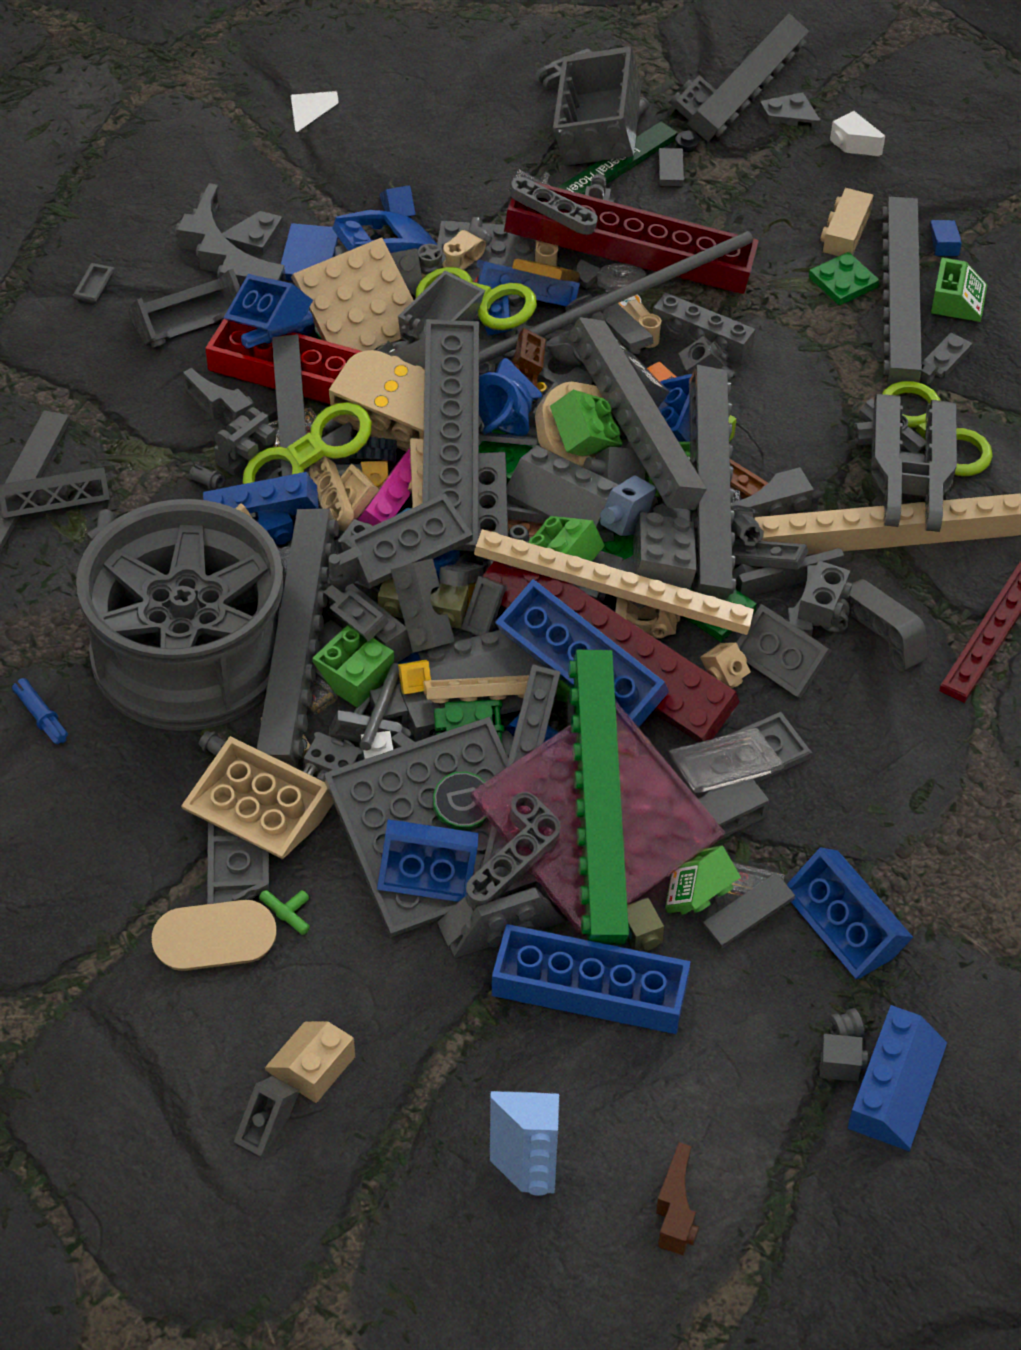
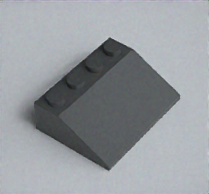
[418,630,557,718]

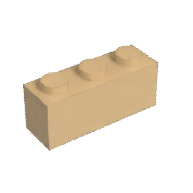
[821,188,873,256]

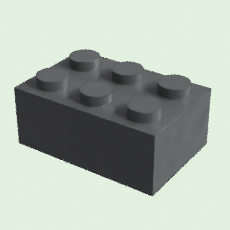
[633,512,696,590]

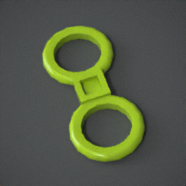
[415,267,537,330]
[882,381,993,476]
[243,402,372,484]

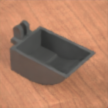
[398,271,485,343]

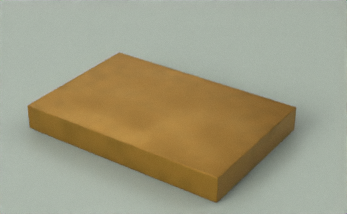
[512,259,580,282]

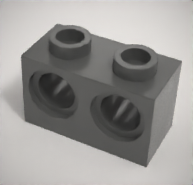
[797,560,853,628]

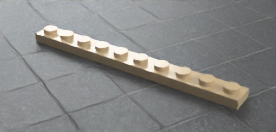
[474,529,754,635]

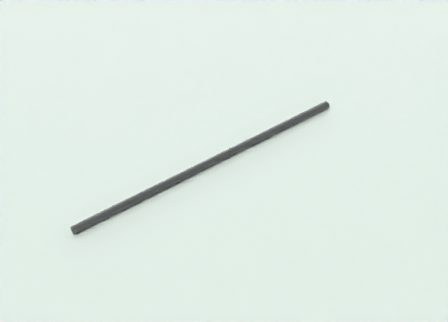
[323,231,753,434]

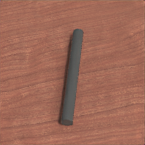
[360,663,399,750]

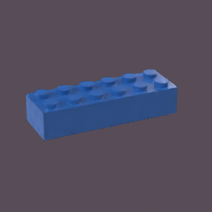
[495,579,669,736]
[492,924,691,1034]

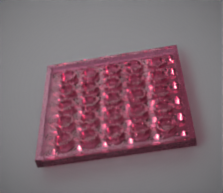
[470,700,725,937]

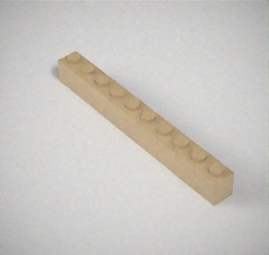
[755,493,1021,555]

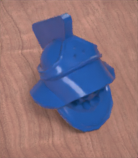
[479,358,542,436]

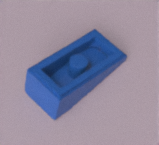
[930,220,962,256]

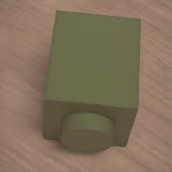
[627,898,664,951]

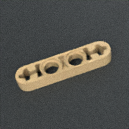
[309,456,354,531]

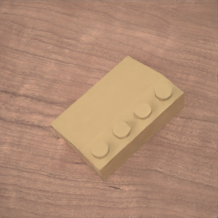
[181,736,333,859]

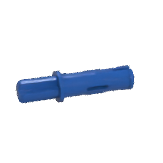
[241,311,314,349]
[12,678,68,745]

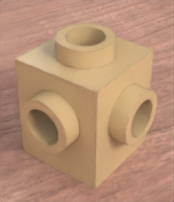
[700,642,751,688]

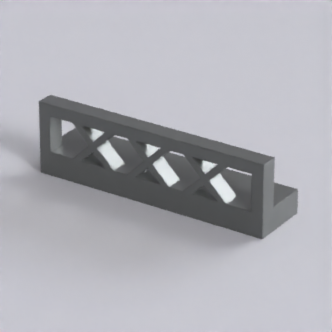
[0,467,110,518]

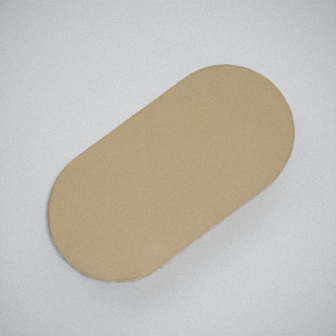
[152,900,277,971]

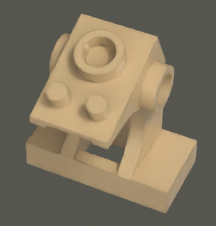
[615,597,680,638]

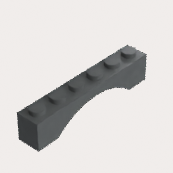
[651,467,814,521]

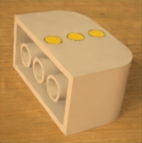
[329,350,425,452]

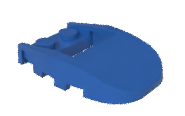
[333,210,437,253]

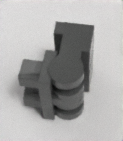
[214,407,276,476]

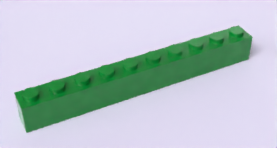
[568,650,629,945]

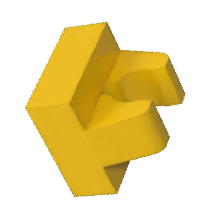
[398,660,431,694]

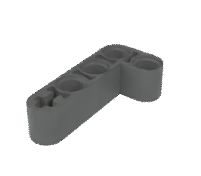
[843,579,928,672]
[465,792,561,909]

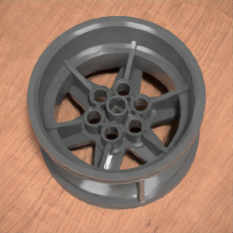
[76,499,283,731]

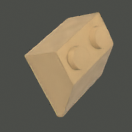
[265,1022,355,1103]

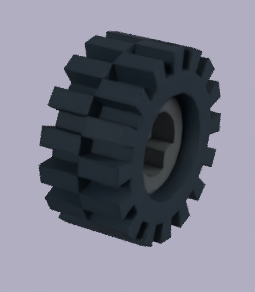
[348,437,397,464]

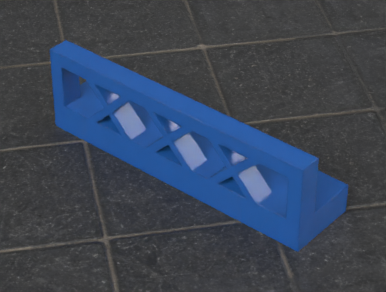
[476,260,580,306]

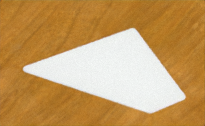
[291,91,339,132]

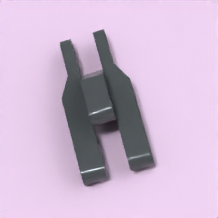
[871,393,957,532]

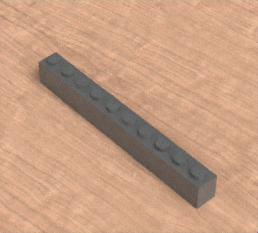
[881,197,922,386]
[568,317,707,510]
[689,365,736,601]
[257,508,339,769]

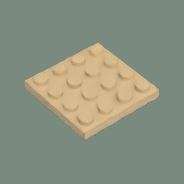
[291,238,414,351]

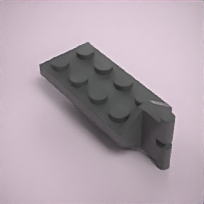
[329,493,473,591]

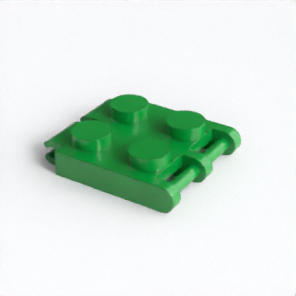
[434,700,506,752]

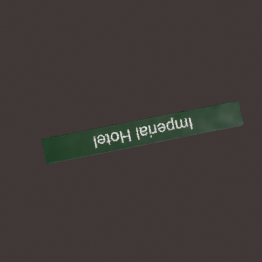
[557,122,678,195]

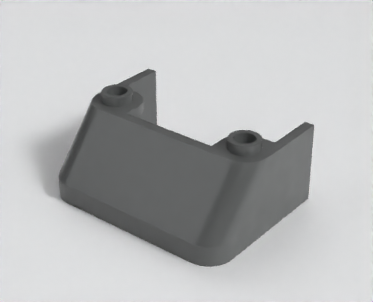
[127,268,240,348]

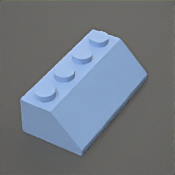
[490,1091,559,1196]

